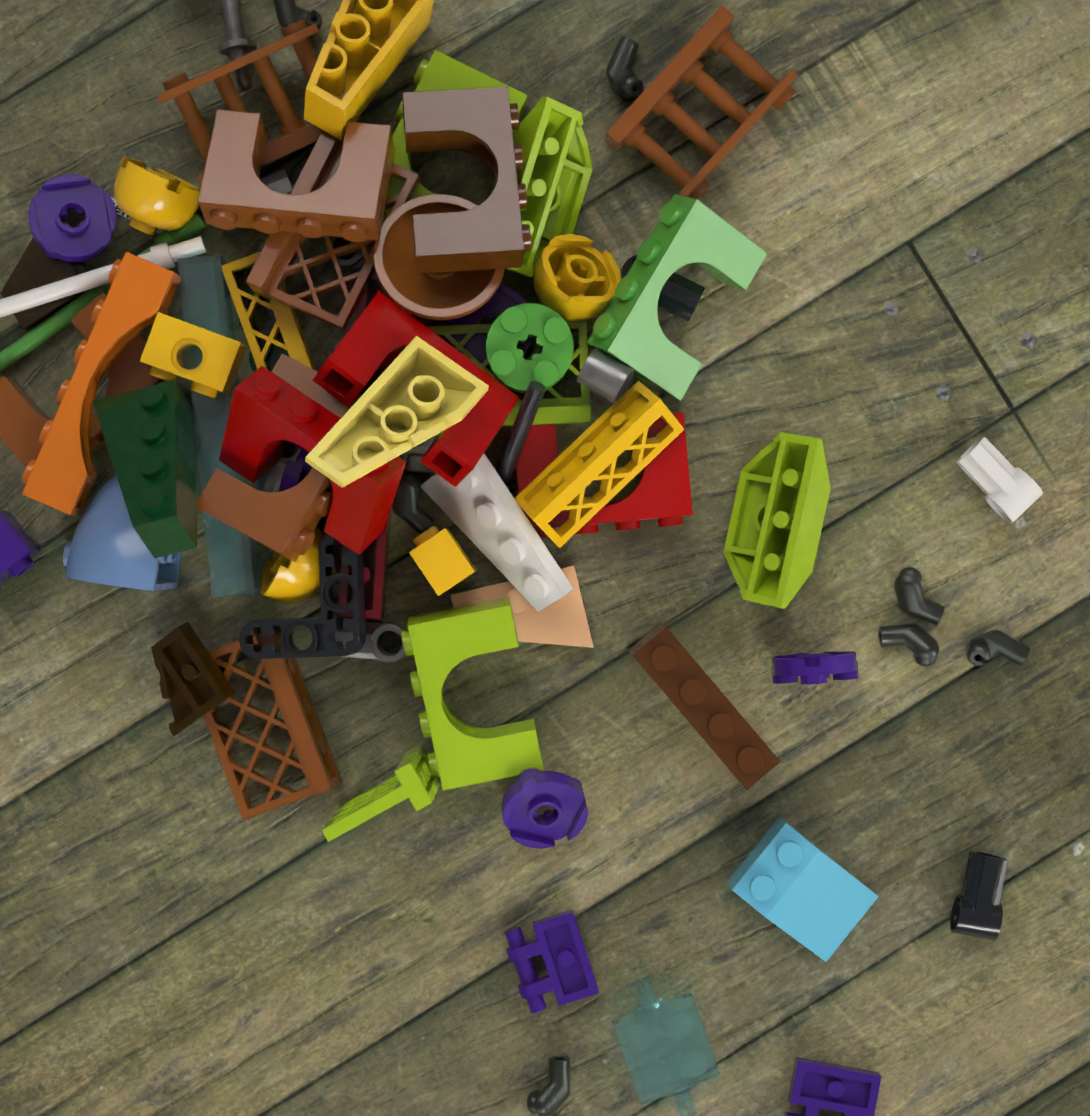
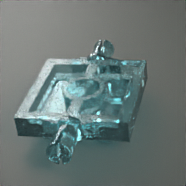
[611,977,720,1116]

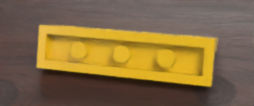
[221,252,316,371]
[514,380,684,548]

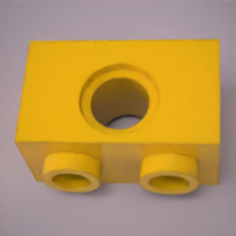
[140,312,247,399]
[409,526,477,596]

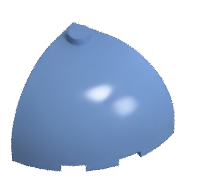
[63,475,182,591]

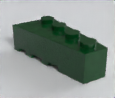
[93,379,197,558]

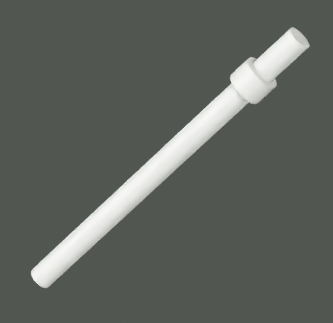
[0,236,207,318]

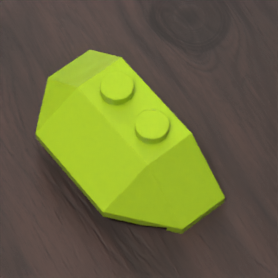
[490,97,593,278]
[723,432,831,609]

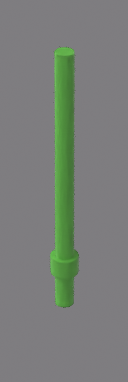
[0,213,207,373]

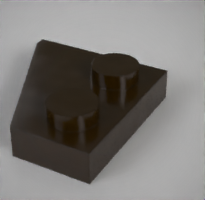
[0,238,89,331]
[151,622,236,736]

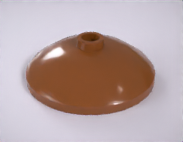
[374,194,505,320]

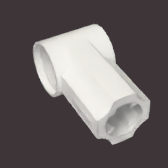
[956,437,1043,524]

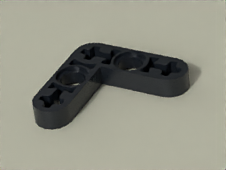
[239,533,366,659]

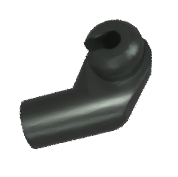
[273,0,323,38]
[606,37,644,102]
[392,471,435,534]
[894,567,945,625]
[878,624,939,667]
[966,630,1030,666]
[527,1056,570,1116]

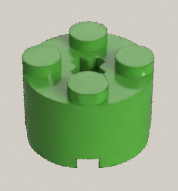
[486,303,574,393]

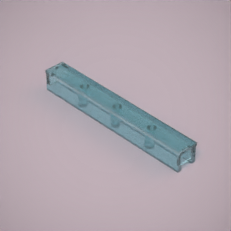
[178,253,261,598]

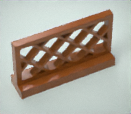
[246,130,420,331]
[204,625,342,820]

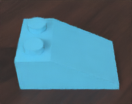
[727,816,879,962]

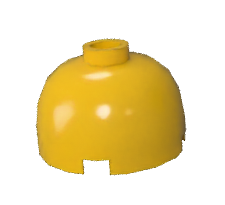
[114,156,201,235]
[533,234,621,322]
[259,527,336,604]

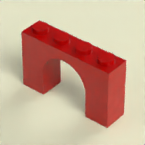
[312,291,519,488]
[219,366,407,555]
[516,412,693,537]

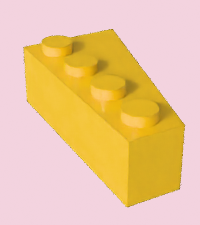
[304,0,434,140]

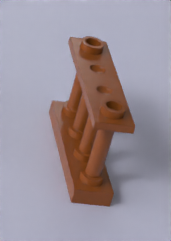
[605,5,798,200]
[157,19,360,187]

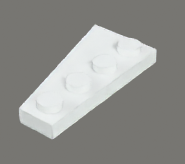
[421,454,574,612]

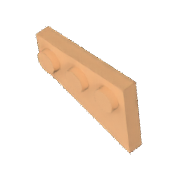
[450,565,594,648]

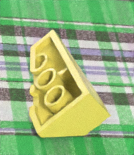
[305,336,489,488]

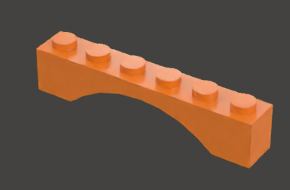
[22,252,182,516]

